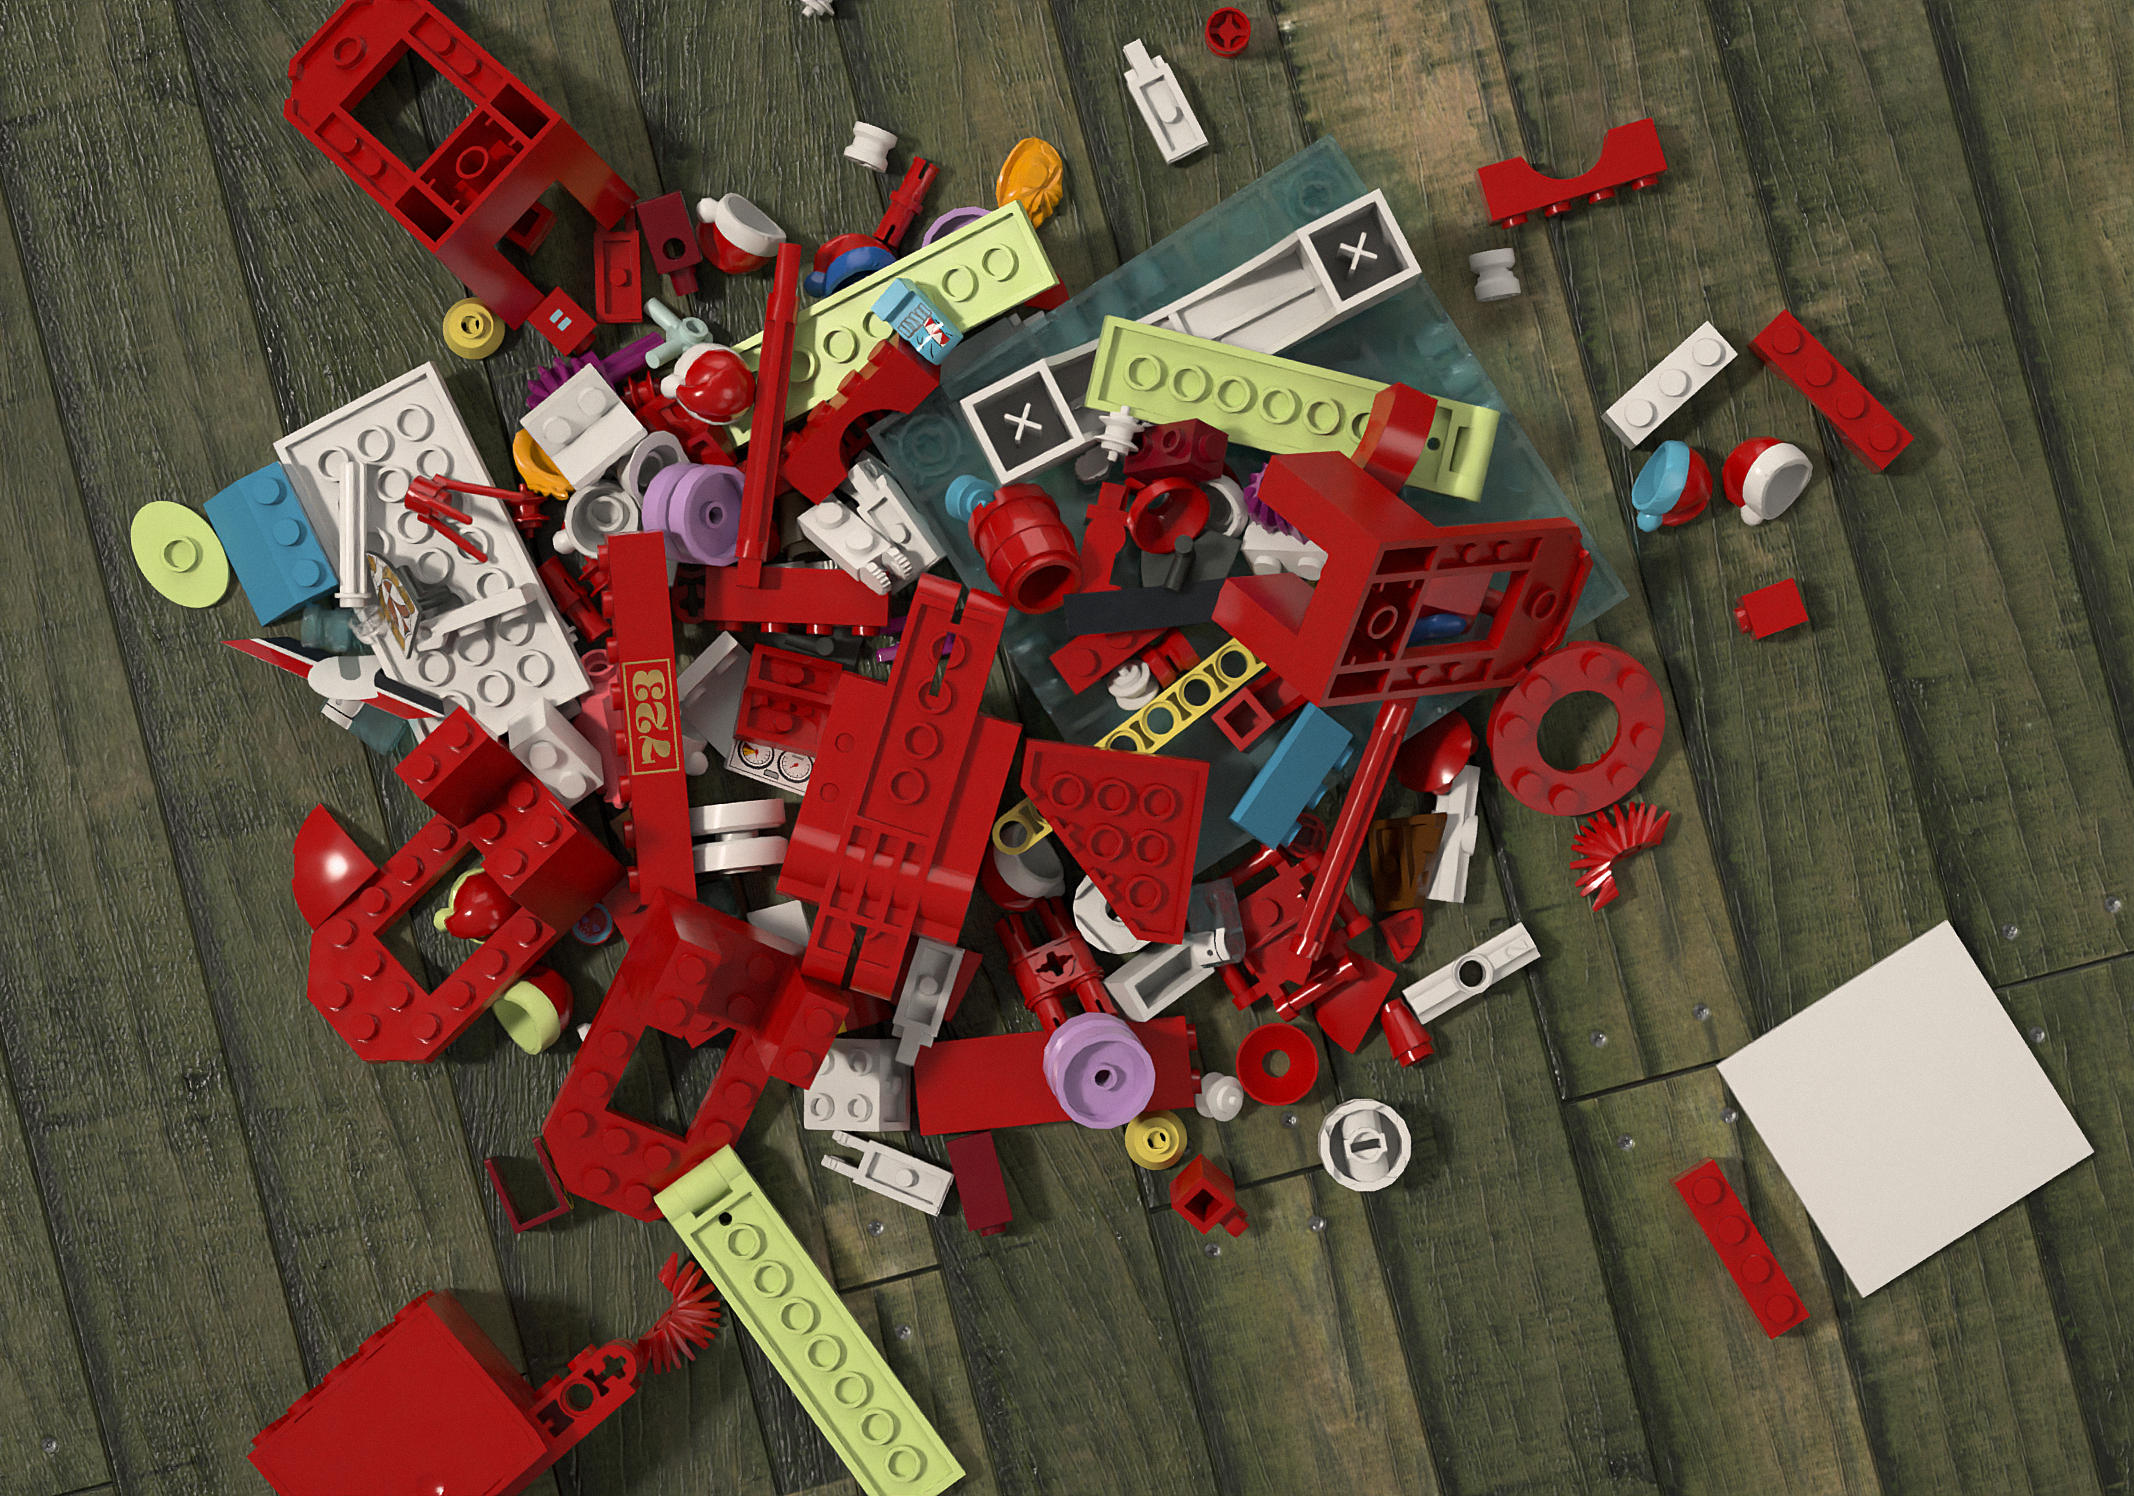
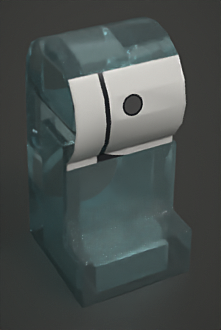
[318,697,410,757]
[1187,876,1246,969]

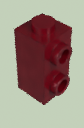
[1123,418,1229,486]
[946,1129,1014,1237]

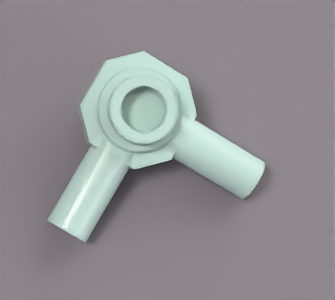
[643,297,713,368]

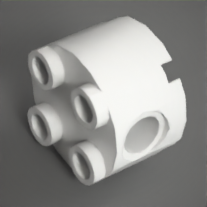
[1318,1099,1411,1191]

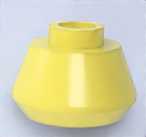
[443,297,505,359]
[1125,1110,1187,1170]

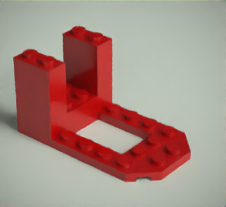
[283,0,640,331]
[1211,451,1594,708]
[307,705,627,1064]
[541,886,850,1223]

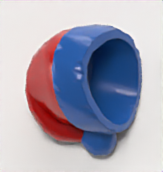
[804,233,897,300]

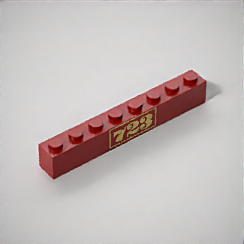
[597,529,697,905]

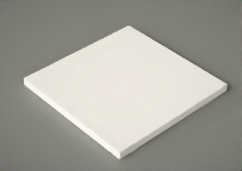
[1715,920,2094,1298]

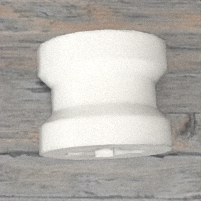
[843,122,898,173]

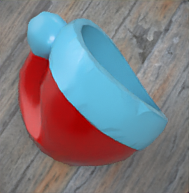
[1631,440,1713,532]

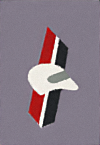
[220,636,445,720]

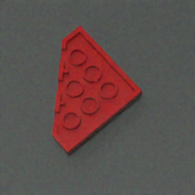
[1018,737,1210,945]

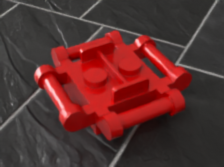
[1192,843,1373,1023]

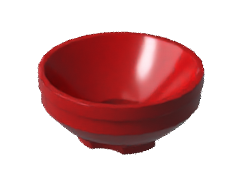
[1127,477,1210,554]
[1235,1023,1319,1106]

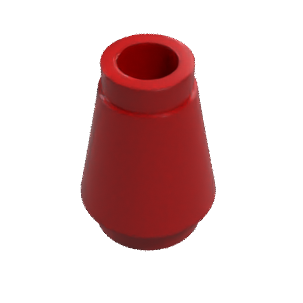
[1378,998,1435,1069]

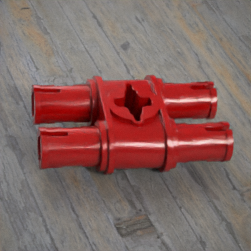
[994,896,1119,1042]

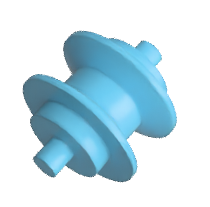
[945,474,996,523]

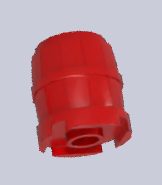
[968,483,1083,614]

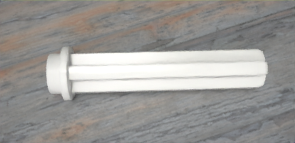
[335,462,372,607]

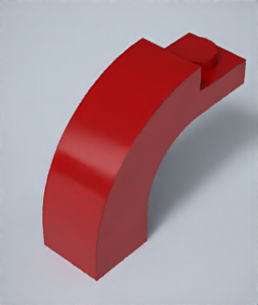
[1350,382,1438,495]

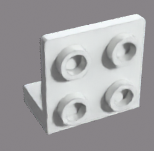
[520,363,648,491]
[677,630,751,758]
[804,1038,911,1132]

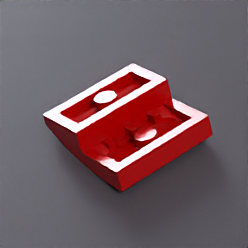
[732,643,843,758]

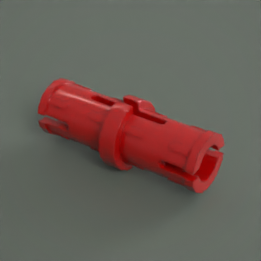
[872,156,941,250]
[536,556,612,645]

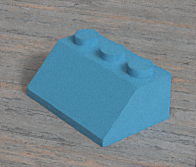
[203,461,340,627]
[1227,702,1354,851]

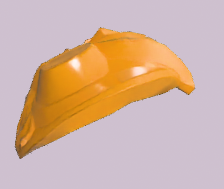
[996,137,1064,230]
[513,428,576,500]

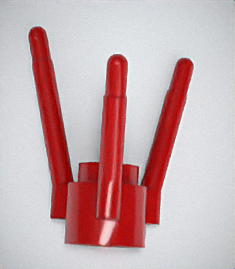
[404,474,525,563]

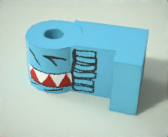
[870,278,963,365]

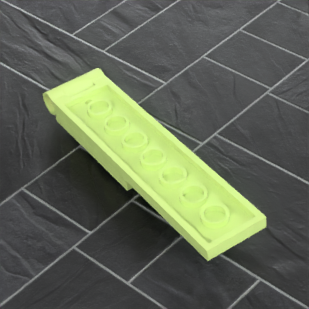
[722,200,1060,452]
[1084,315,1501,503]
[653,1144,966,1496]

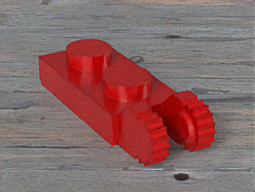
[594,202,643,325]

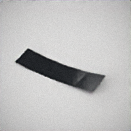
[1063,576,1239,636]

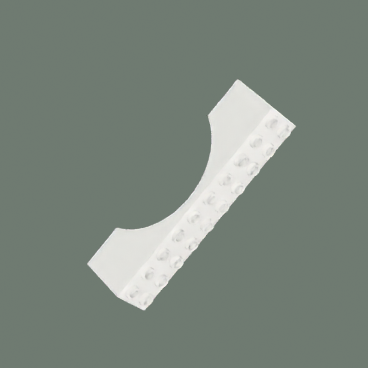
[960,188,1422,488]

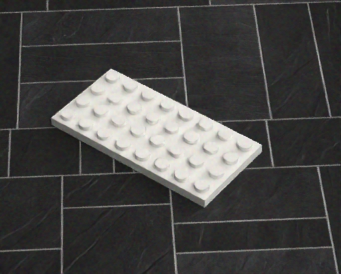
[273,361,595,744]

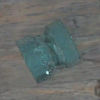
[301,603,354,653]

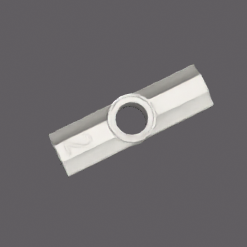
[1426,765,1480,903]
[1402,922,1540,1025]

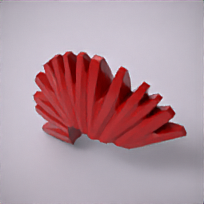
[1570,802,1671,913]
[638,1252,721,1374]

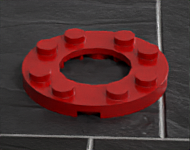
[1487,640,1665,816]

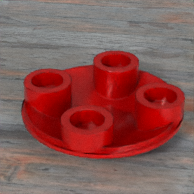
[1393,708,1479,795]

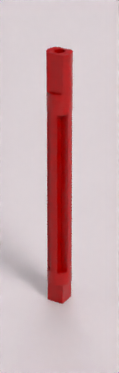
[735,243,802,589]
[1282,696,1420,986]

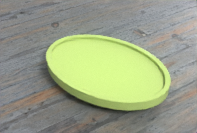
[131,501,230,608]

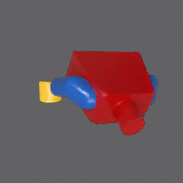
[1407,573,1505,643]

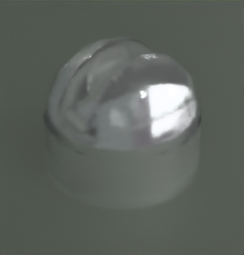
[348,604,389,645]

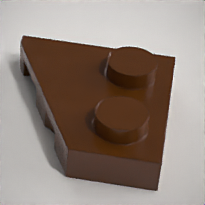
[1367,812,1447,912]

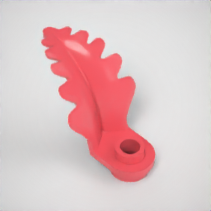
[571,649,627,809]

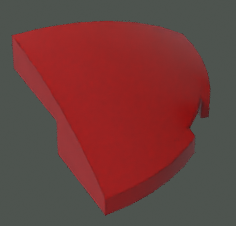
[633,394,738,467]
[291,803,380,931]
[1305,950,1398,1054]

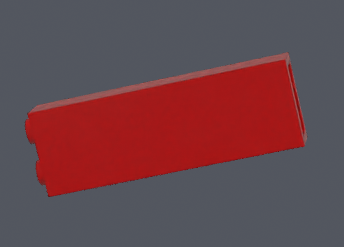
[914,1014,1202,1136]

